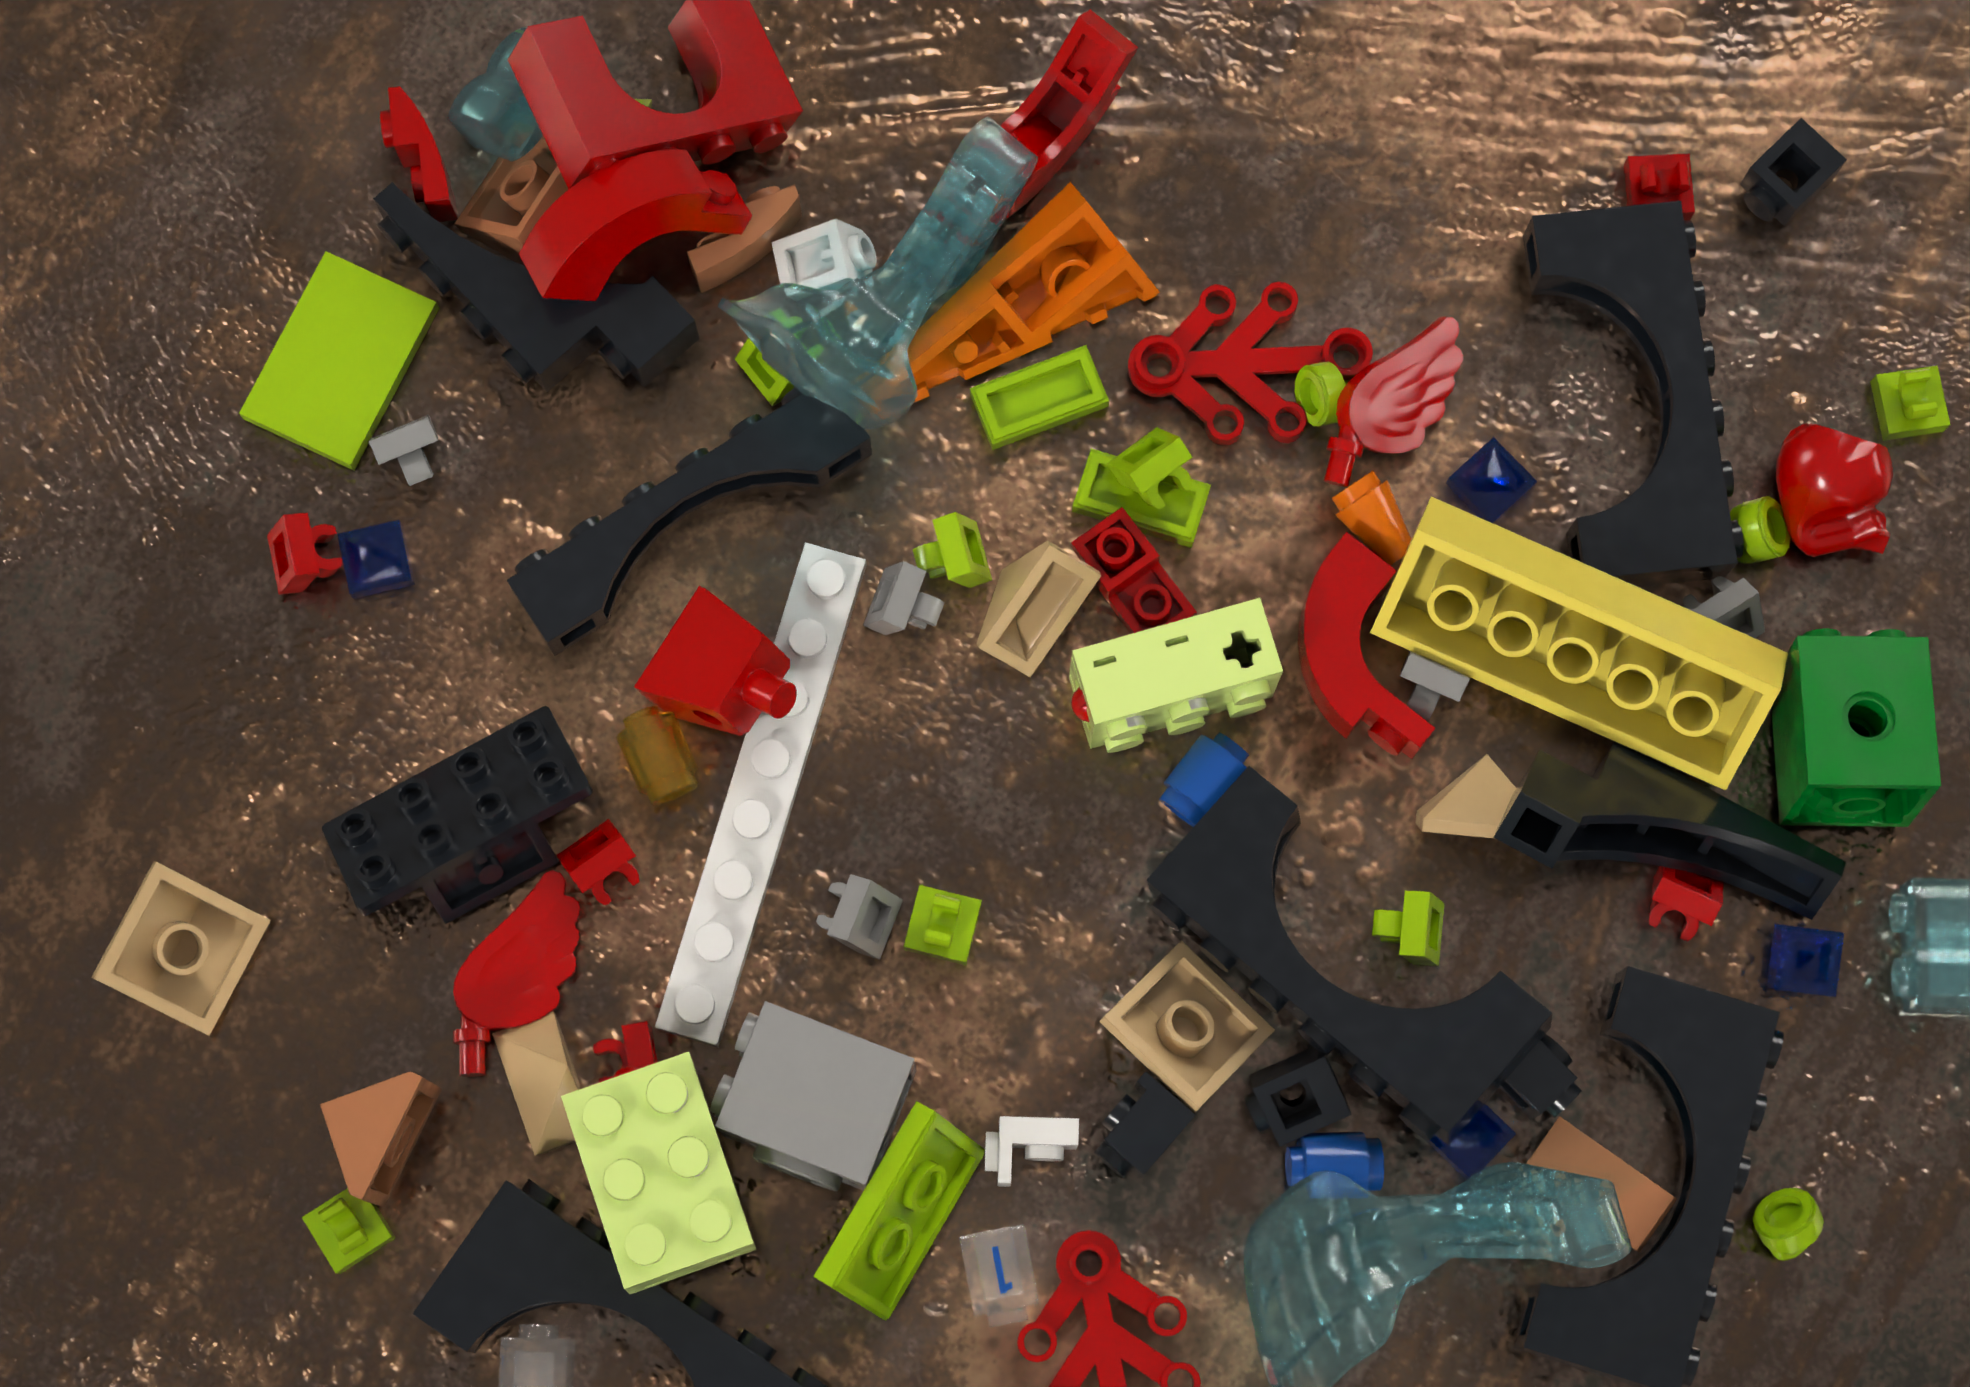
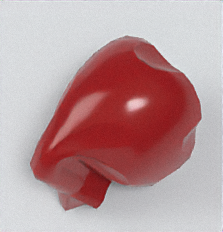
[1776,423,1893,557]

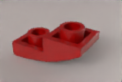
[380,86,458,222]
[1071,507,1197,634]

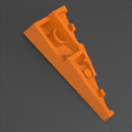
[845,181,1160,425]

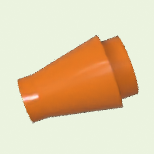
[1331,470,1412,565]

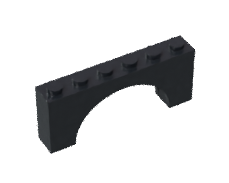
[1523,201,1744,587]
[1146,766,1552,1146]
[1514,966,1784,1387]
[413,1179,829,1387]

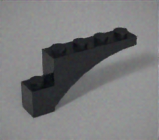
[374,182,700,392]
[1494,741,1847,920]

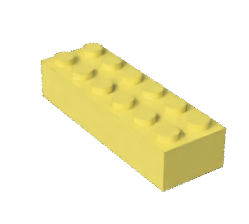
[1370,496,1788,790]

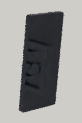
[322,706,593,924]

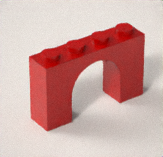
[508,0,803,189]

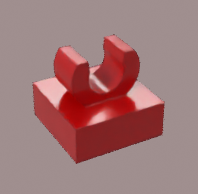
[1624,153,1695,221]
[267,512,343,595]
[556,819,640,905]
[1649,866,1724,942]
[593,1021,658,1082]

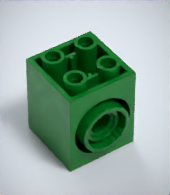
[1771,628,1941,827]

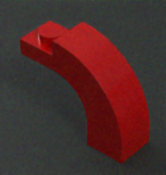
[950,9,1139,225]
[519,149,752,301]
[1298,532,1435,759]

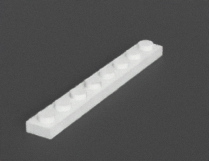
[655,542,867,1048]

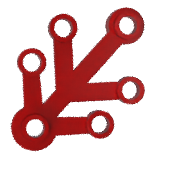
[1128,282,1373,446]
[1017,1230,1201,1387]

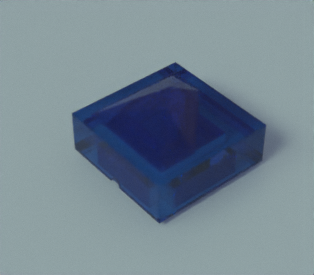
[1446,437,1537,524]
[337,520,415,599]
[1767,923,1844,997]
[1424,1104,1516,1182]

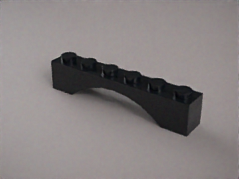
[507,377,872,656]

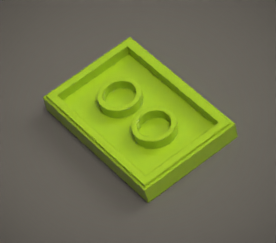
[239,251,440,471]
[813,1101,985,1321]

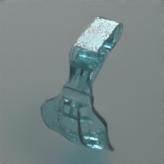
[718,116,1038,429]
[1244,1162,1632,1387]

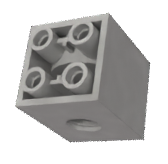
[710,1001,917,1191]

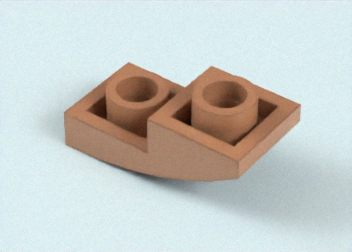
[687,185,802,293]
[1522,1116,1677,1253]

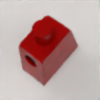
[634,586,797,736]

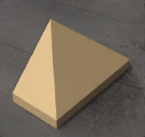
[977,540,1102,678]
[1415,754,1517,838]
[492,1011,582,1156]

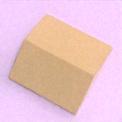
[91,861,271,1036]
[1100,940,1275,1114]

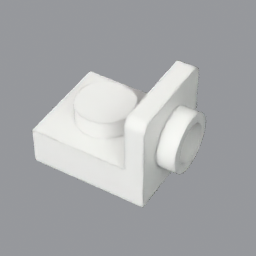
[771,219,877,305]
[985,1116,1079,1187]

